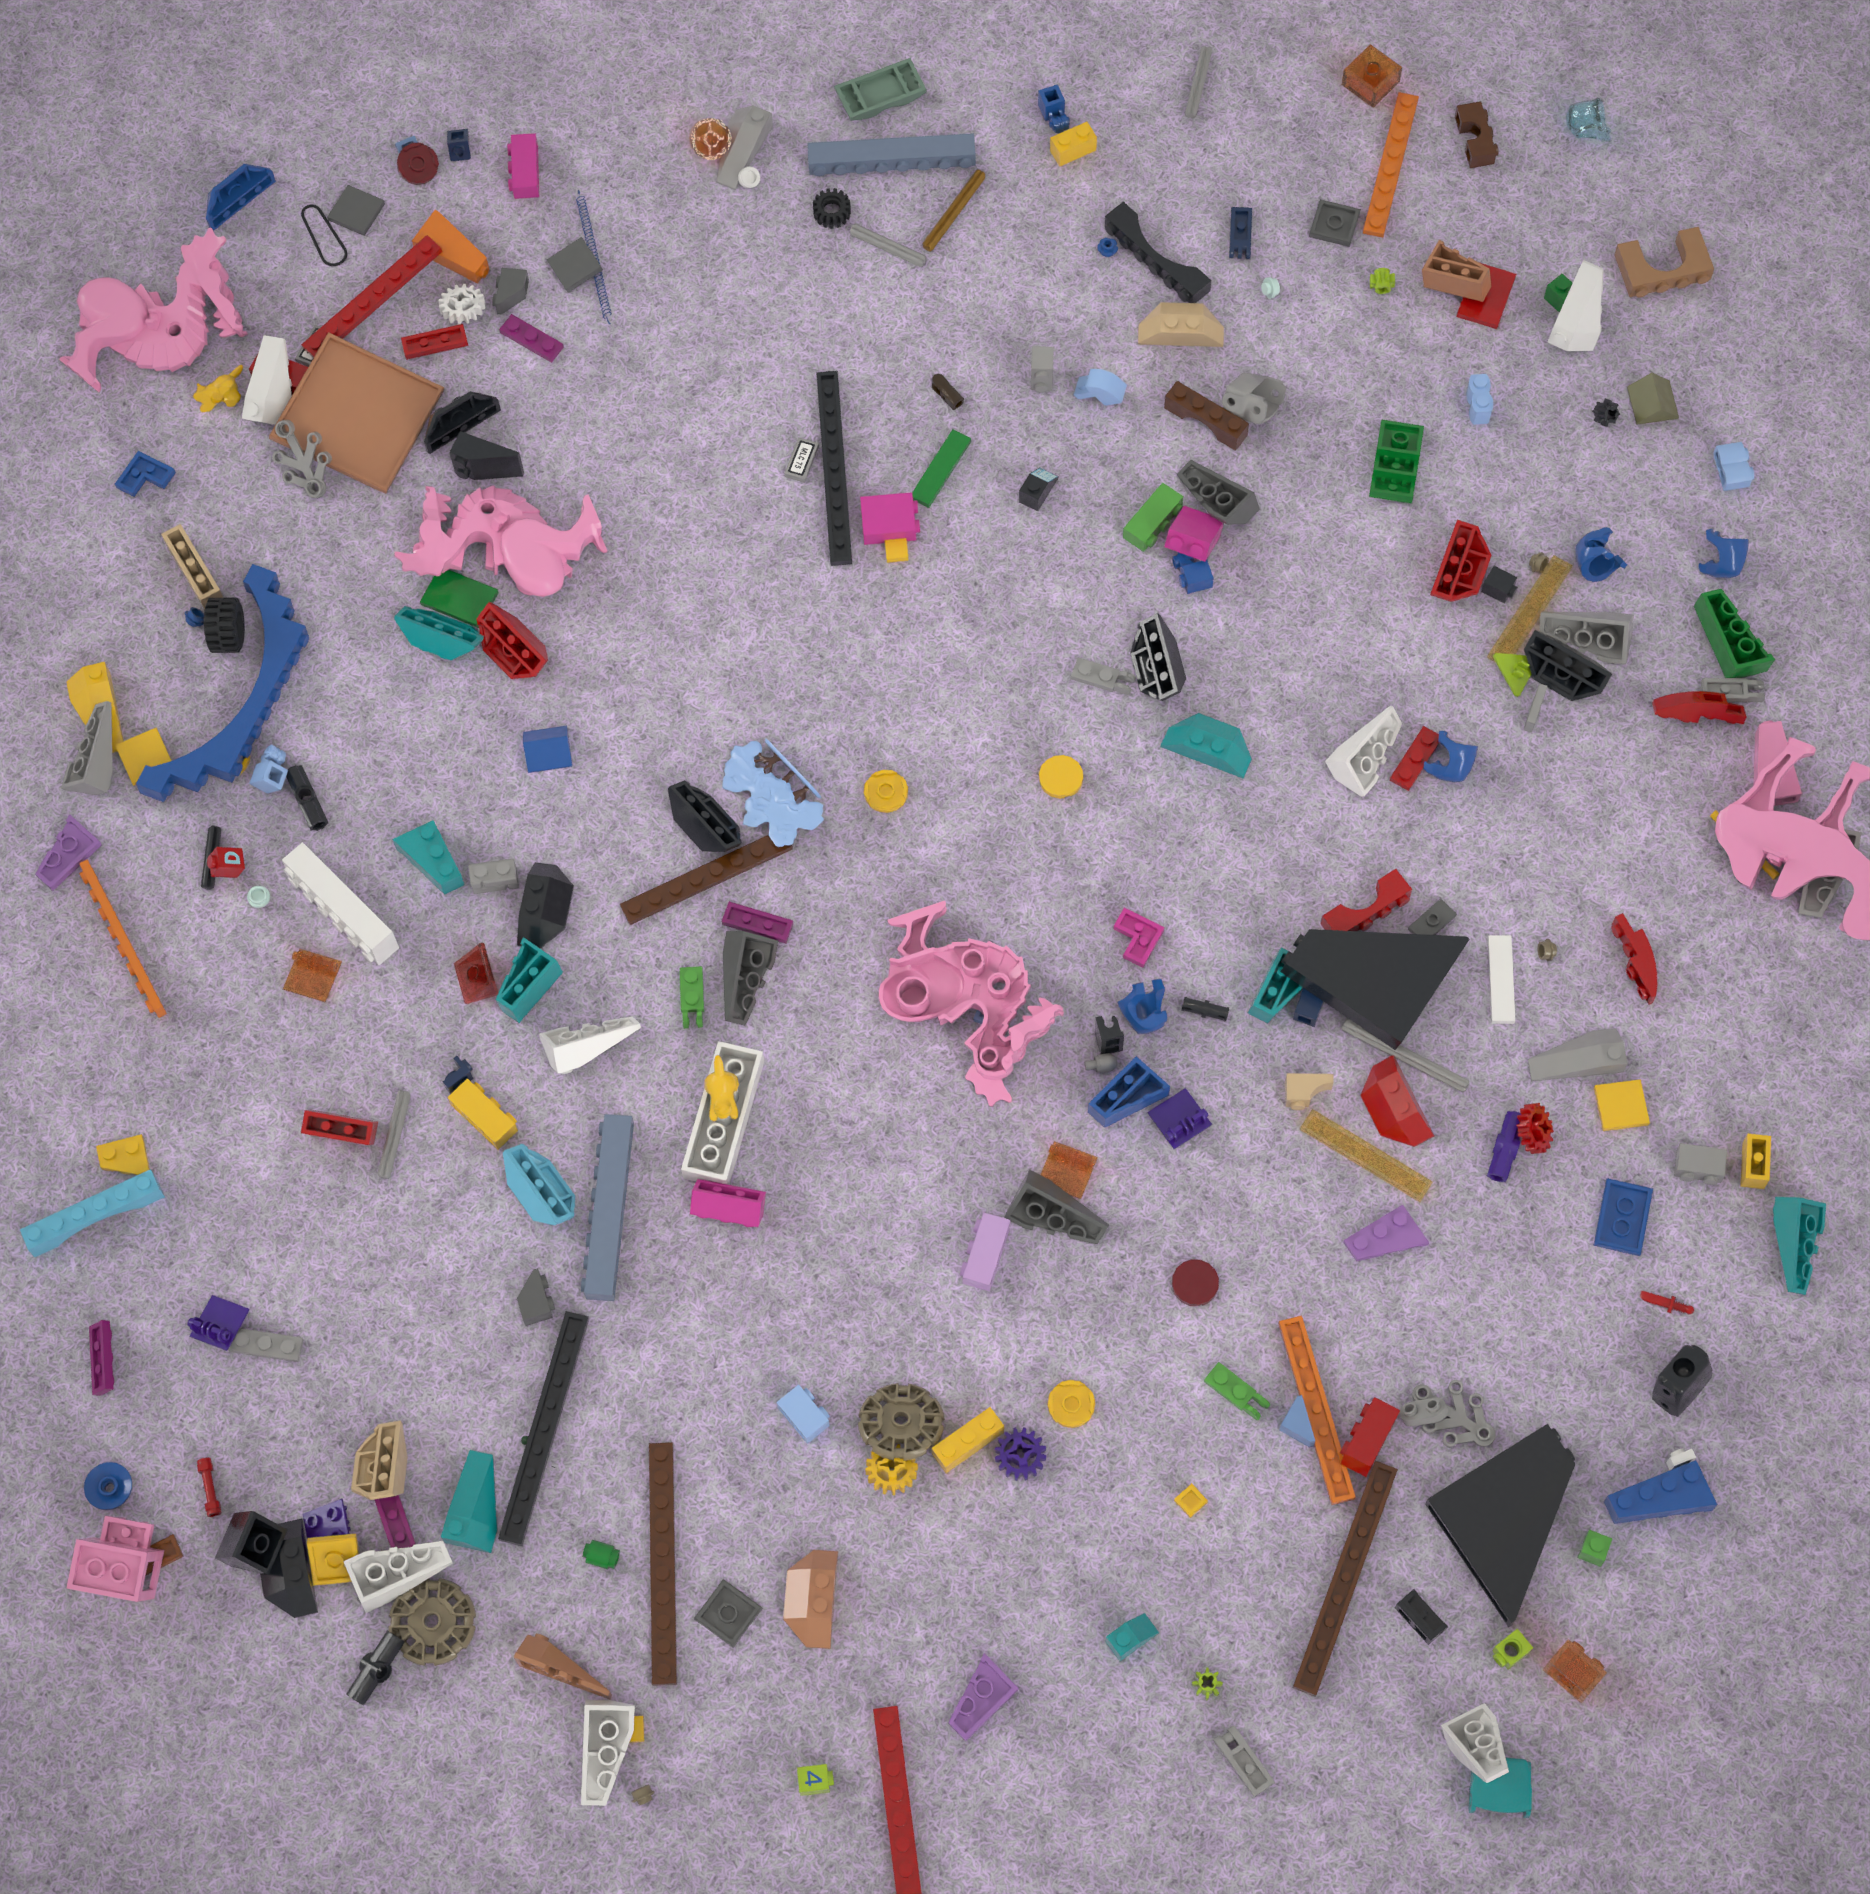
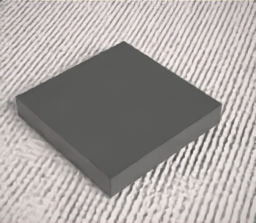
[327,185,385,236]
[1309,199,1361,247]
[547,237,603,293]
[694,1579,763,1648]

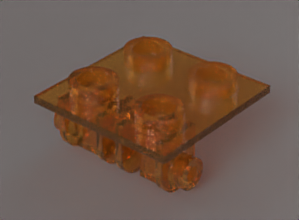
[283,948,342,1002]
[1041,1141,1098,1199]

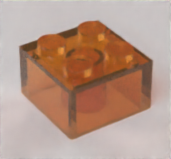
[1341,44,1402,108]
[1543,1639,1607,1703]

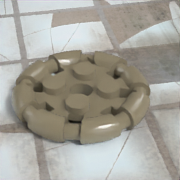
[858,1383,945,1461]
[388,1578,476,1666]

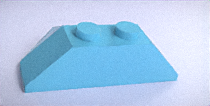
[503,1144,575,1225]

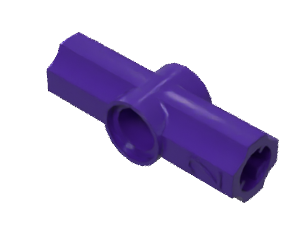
[1487,1111,1521,1182]

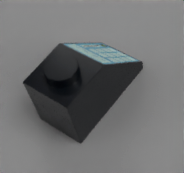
[1019,468,1059,511]

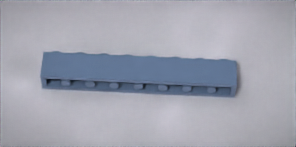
[807,133,976,176]
[581,1114,634,1301]

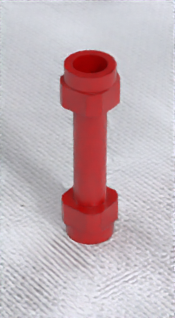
[197,1457,222,1517]

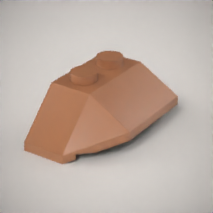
[783,1550,838,1649]

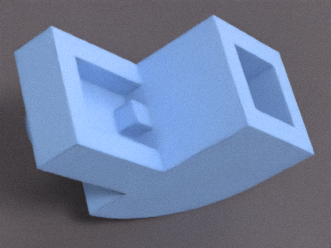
[1074,369,1127,406]

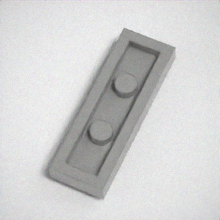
[228,1328,304,1363]

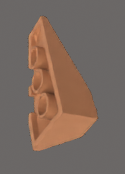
[514,1633,612,1700]

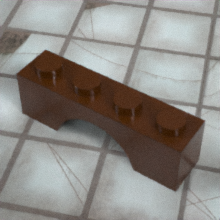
[1164,381,1249,451]

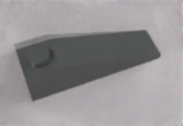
[1004,1170,1109,1244]

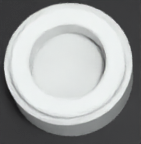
[738,166,760,188]

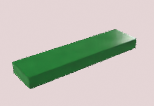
[912,429,971,508]

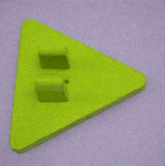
[1493,653,1531,697]

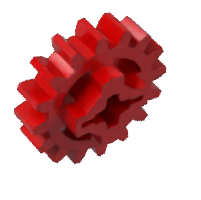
[1516,1103,1554,1154]

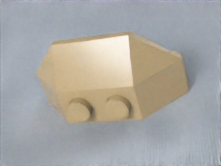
[1138,302,1224,347]
[351,1420,408,1500]

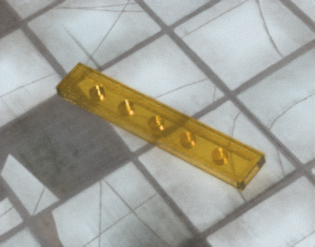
[1487,555,1573,663]
[1300,1109,1433,1202]

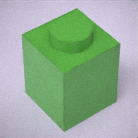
[1577,1530,1612,1567]

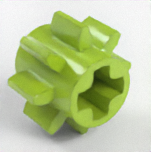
[1370,268,1395,294]
[1192,1667,1223,1700]

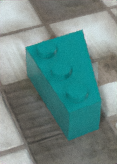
[495,937,563,1023]

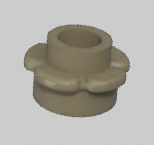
[1529,552,1549,573]
[1537,939,1557,961]
[631,1784,655,1806]

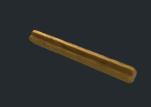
[923,169,985,252]

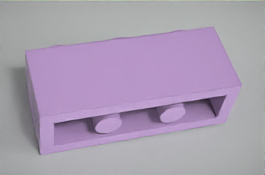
[960,1212,1011,1292]

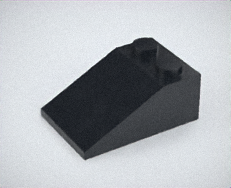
[449,431,524,480]

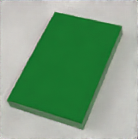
[420,570,499,628]

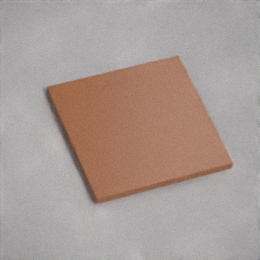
[269,332,444,494]

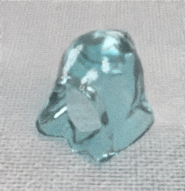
[1566,97,1611,141]

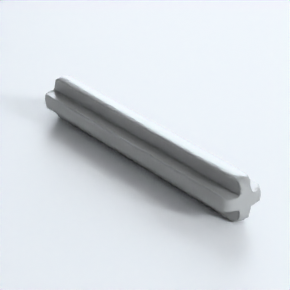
[1185,46,1212,119]
[850,224,926,267]
[377,1090,411,1179]

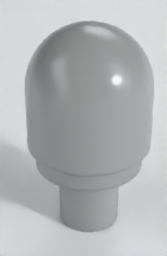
[1084,1053,1117,1073]

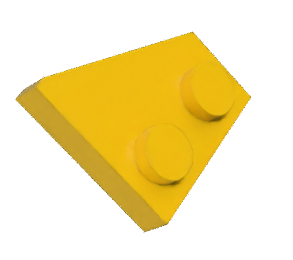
[96,1134,150,1175]

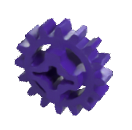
[994,1427,1046,1481]

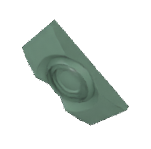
[834,58,927,121]

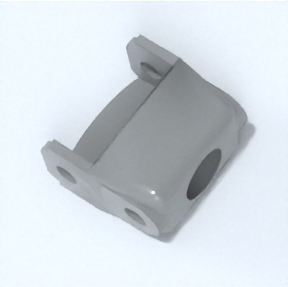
[1222,372,1286,425]

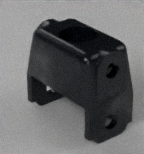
[1652,1345,1713,1417]

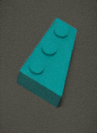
[392,820,465,895]
[1247,947,1303,1024]

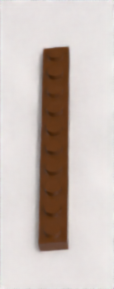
[649,1442,677,1686]
[1293,1461,1398,1697]

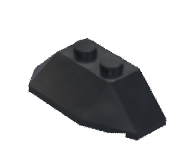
[424,391,501,454]
[1130,613,1186,701]
[1524,630,1613,701]
[668,780,742,852]
[517,862,574,949]
[260,1518,318,1618]

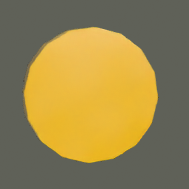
[1039,755,1083,799]
[864,770,908,813]
[1047,1380,1095,1428]

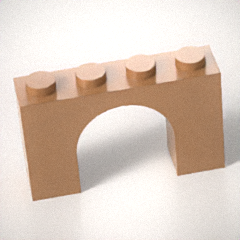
[1614,227,1714,297]

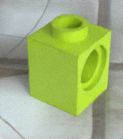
[1492,1628,1533,1670]

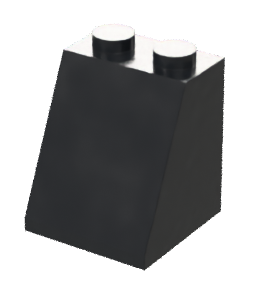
[215,1511,288,1575]

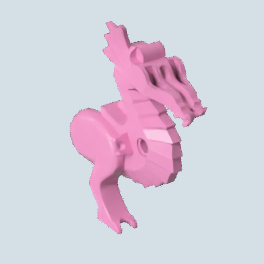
[59,228,248,392]
[394,485,607,597]
[879,901,1064,1107]

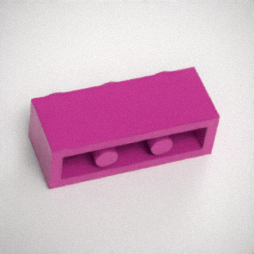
[507,133,539,199]
[690,1179,766,1227]

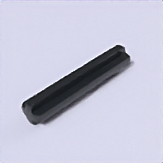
[201,825,222,890]

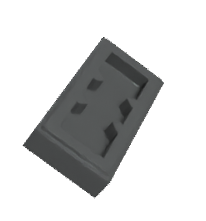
[1408,899,1457,935]

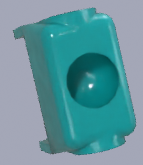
[1468,1757,1532,1818]

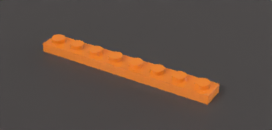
[1363,92,1419,238]
[79,859,167,1018]
[1278,1315,1356,1505]

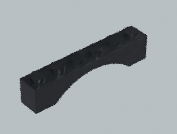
[1104,201,1212,303]

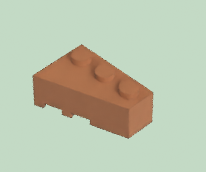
[1422,240,1491,302]

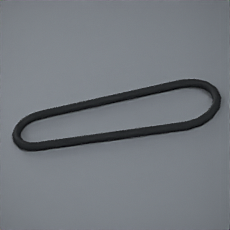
[301,204,348,266]

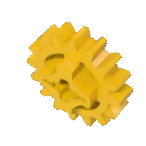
[865,1444,918,1495]

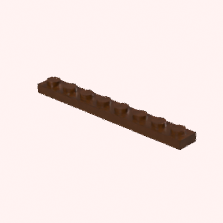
[620,835,793,925]

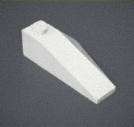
[1325,706,1402,797]

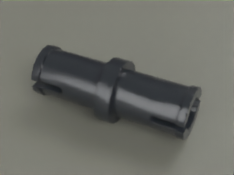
[1181,997,1230,1021]

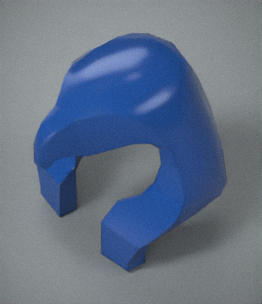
[1575,527,1628,582]
[1699,529,1749,578]
[1424,731,1478,782]
[1117,979,1167,1034]

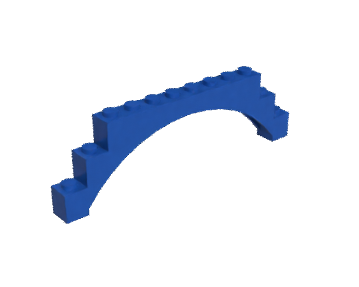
[136,564,309,802]

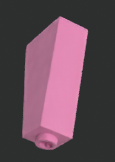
[1753,720,1802,806]

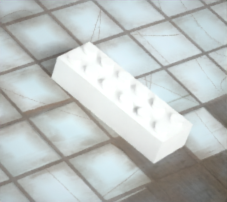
[282,842,399,966]
[681,1041,765,1185]

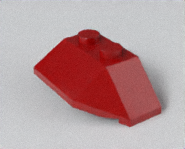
[1430,520,1492,602]
[476,602,548,679]
[1360,1055,1435,1147]

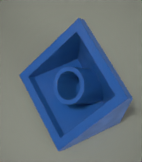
[523,725,572,773]

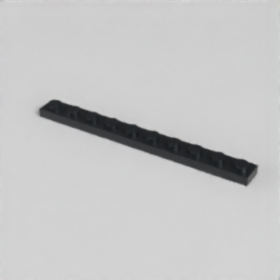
[816,371,852,566]
[498,1311,589,1546]

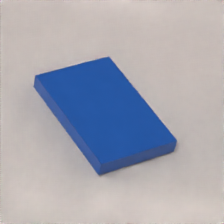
[1593,1178,1653,1256]

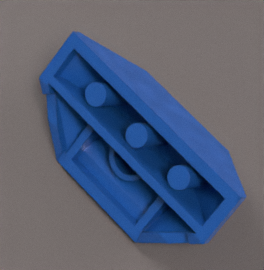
[206,164,276,231]

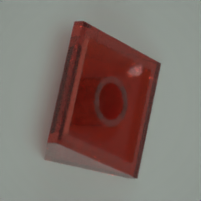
[454,943,499,1004]

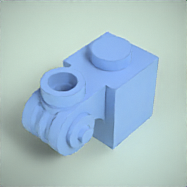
[249,745,288,793]

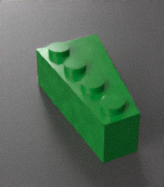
[1694,589,1775,678]

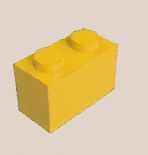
[1050,122,1097,167]
[1740,1133,1771,1189]

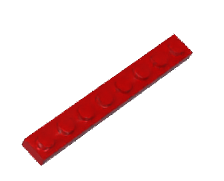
[301,235,443,358]
[873,1706,922,1894]

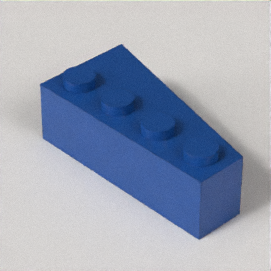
[1604,1460,1718,1524]

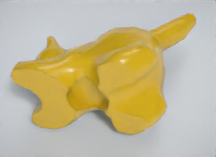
[193,365,243,413]
[704,1055,739,1121]

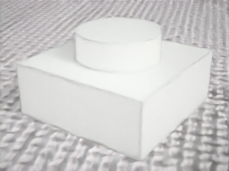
[1666,1448,1696,1470]

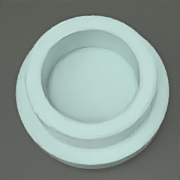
[1261,277,1280,299]
[247,886,270,908]

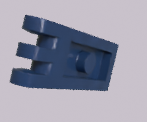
[1229,207,1252,259]

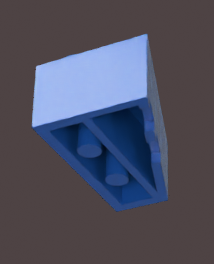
[1088,1056,1170,1128]

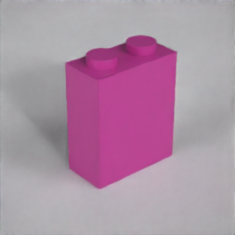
[860,492,920,545]
[1164,505,1224,562]

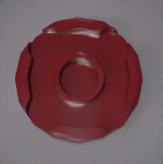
[397,142,439,185]
[1172,1259,1219,1306]

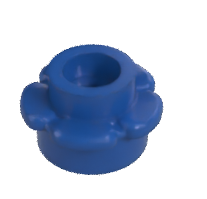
[1097,238,1118,257]
[185,607,204,627]

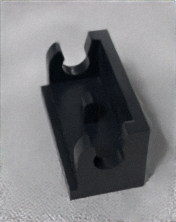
[1094,1016,1124,1054]
[1395,1589,1448,1645]

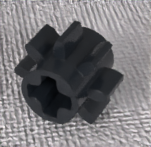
[1592,398,1620,427]

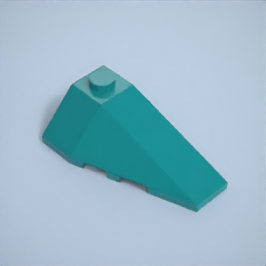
[1773,1197,1826,1295]
[441,1450,498,1553]

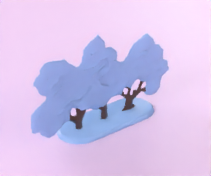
[722,739,824,847]

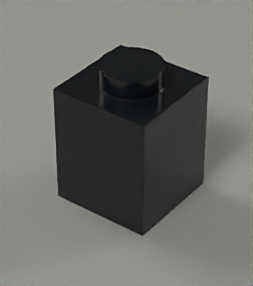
[1481,566,1518,604]

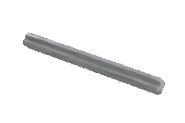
[1342,1019,1469,1092]

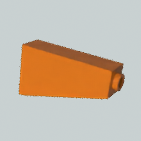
[412,210,489,284]

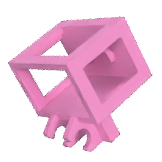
[67,1516,164,1602]

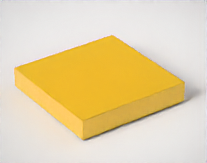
[115,727,172,786]
[1594,1079,1650,1131]
[307,1534,359,1586]

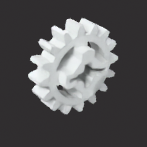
[438,284,485,324]

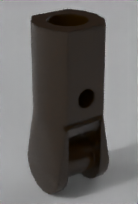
[932,374,964,410]

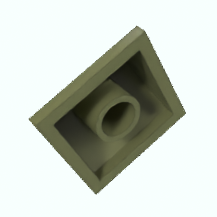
[1627,372,1679,425]

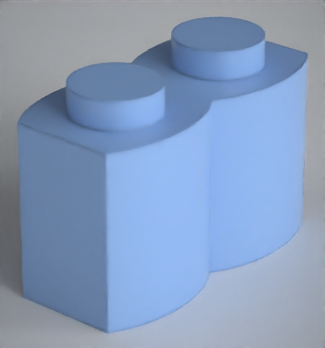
[1466,374,1493,425]
[1713,442,1754,491]

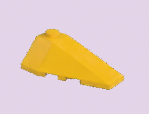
[66,661,124,753]

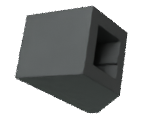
[492,267,529,315]
[517,1268,555,1326]

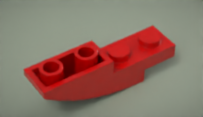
[1652,691,1747,724]
[1611,913,1658,1005]

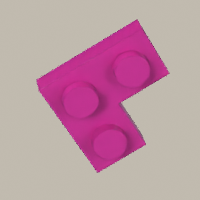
[1113,908,1165,968]

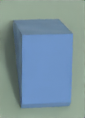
[1279,1395,1315,1447]

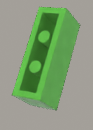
[1123,482,1184,552]

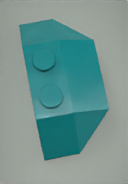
[394,606,484,660]
[1160,713,1252,779]

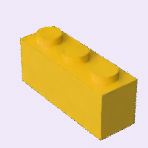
[447,1079,518,1150]
[931,1407,1004,1473]

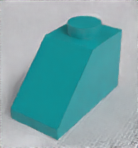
[1105,1613,1159,1661]

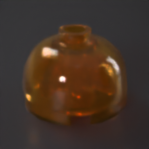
[689,117,732,160]

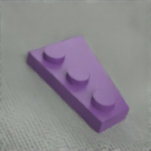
[35,814,102,891]
[1343,1205,1429,1262]
[948,1653,1019,1742]

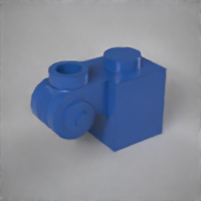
[1038,84,1070,133]
[1172,552,1214,594]

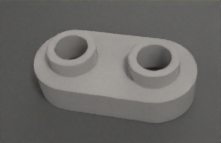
[1400,1397,1448,1427]

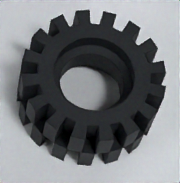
[813,188,851,229]

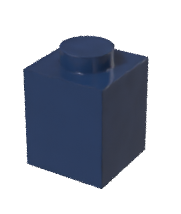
[1293,988,1324,1027]

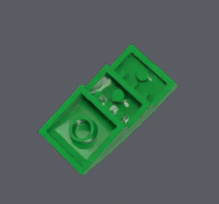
[1369,419,1424,504]

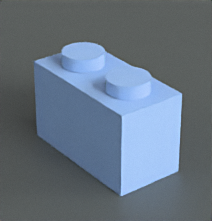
[776,1385,830,1444]

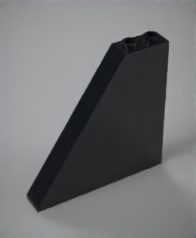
[1280,929,1470,1050]
[1425,1424,1575,1628]

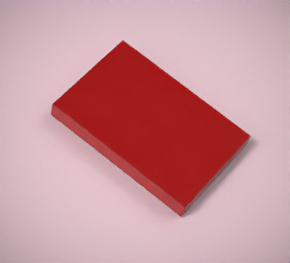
[1456,262,1517,329]

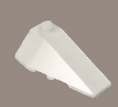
[1548,260,1603,351]
[242,335,292,425]
[539,1016,641,1074]
[343,1541,453,1613]
[581,1700,635,1806]
[1441,1703,1509,1783]

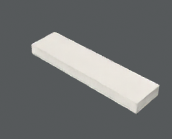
[1488,935,1515,1024]

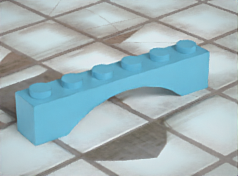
[20,1169,165,1257]

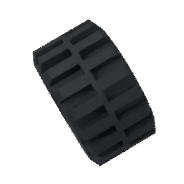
[204,597,245,653]

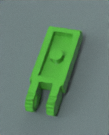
[679,966,704,1029]
[1204,1362,1270,1420]

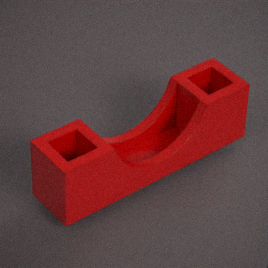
[1320,869,1412,931]

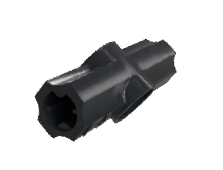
[286,765,328,831]
[346,1630,405,1706]

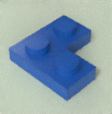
[115,451,176,497]

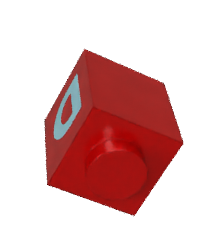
[207,847,245,878]

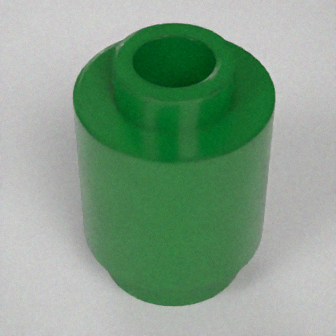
[582,1540,620,1570]

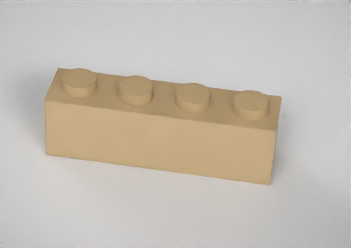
[161,524,223,610]

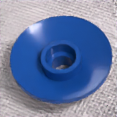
[84,1462,133,1510]

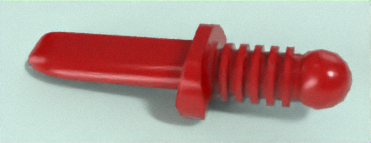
[1640,1291,1694,1315]

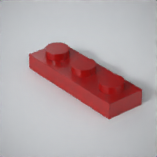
[401,324,469,360]
[1389,726,1440,791]

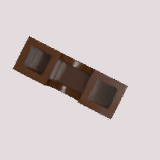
[1455,101,1499,168]

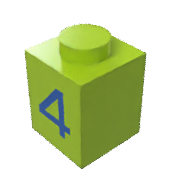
[797,1764,834,1796]

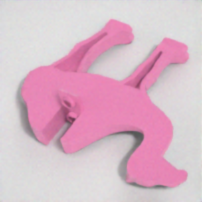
[1715,737,1870,941]

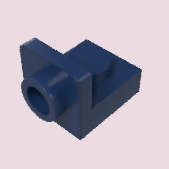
[447,128,471,161]
[442,1056,473,1094]

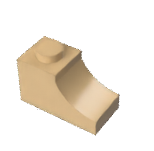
[1285,1073,1334,1110]

